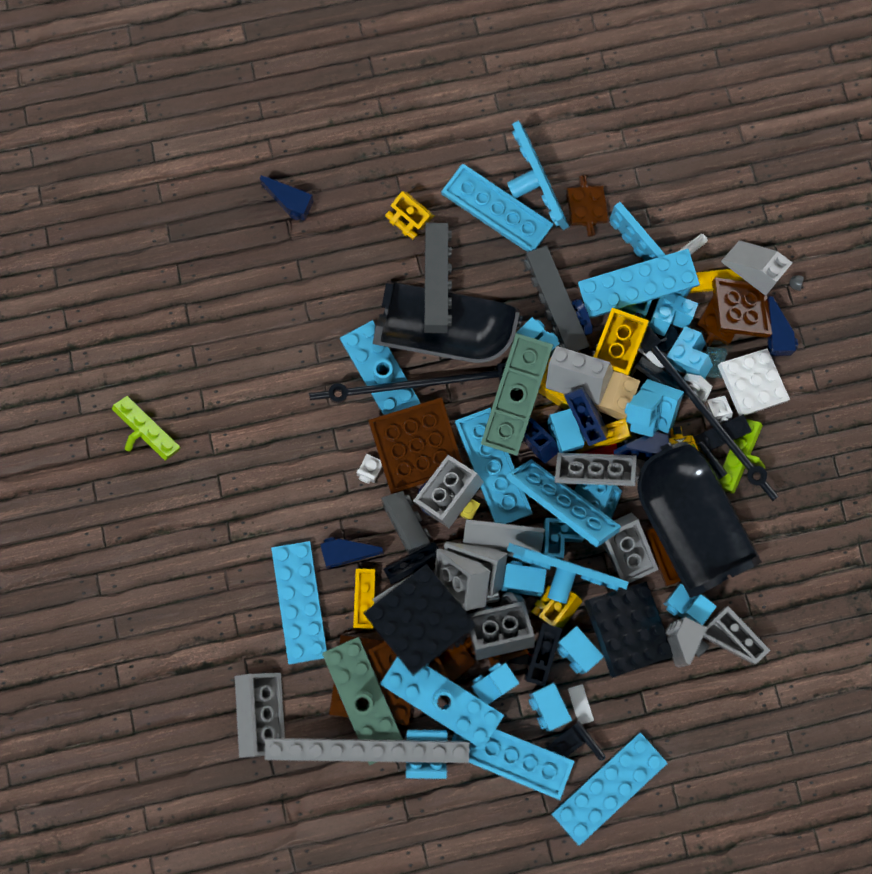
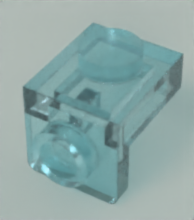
[706,347,727,378]

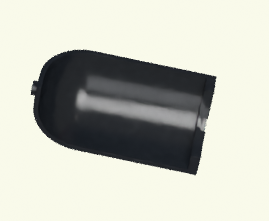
[373,281,523,363]
[637,442,762,599]

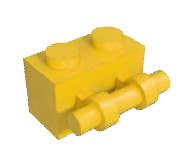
[385,191,434,240]
[531,585,583,629]

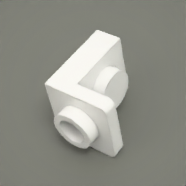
[684,373,713,403]
[706,396,733,425]
[356,454,382,484]

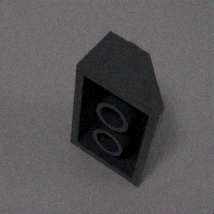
[629,356,686,401]

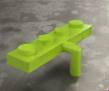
[112,396,180,461]
[719,419,765,494]

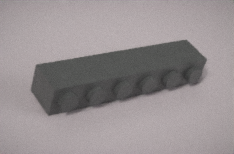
[424,223,452,333]
[523,246,590,354]

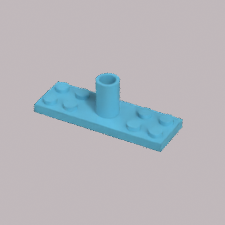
[507,121,569,230]
[340,320,421,415]
[507,543,629,604]
[380,657,504,750]

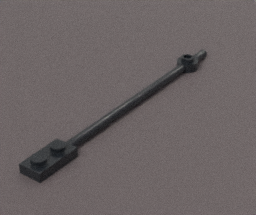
[634,312,779,501]
[309,363,506,404]

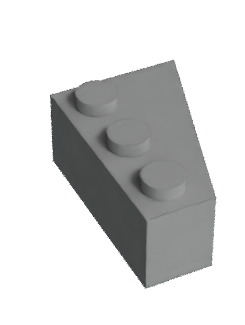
[703,606,770,664]

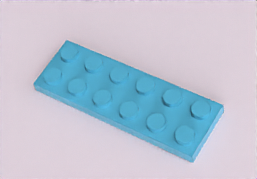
[441,164,553,252]
[609,202,692,298]
[578,249,700,318]
[454,408,533,524]
[506,459,621,547]
[271,541,327,665]
[452,729,574,800]
[551,732,668,846]

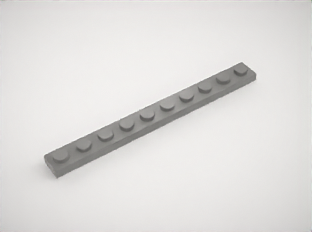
[265,738,469,763]

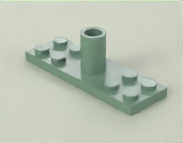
[481,333,553,456]
[322,637,403,765]

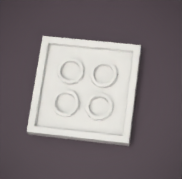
[717,348,790,416]

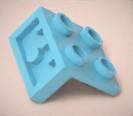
[574,484,622,519]
[406,730,447,779]

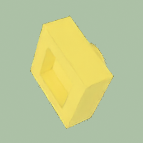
[459,499,480,520]

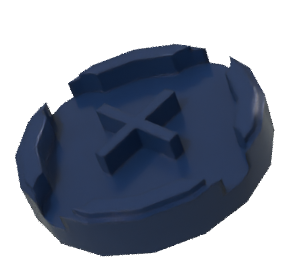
[572,299,593,336]

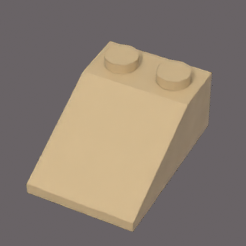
[594,371,640,420]

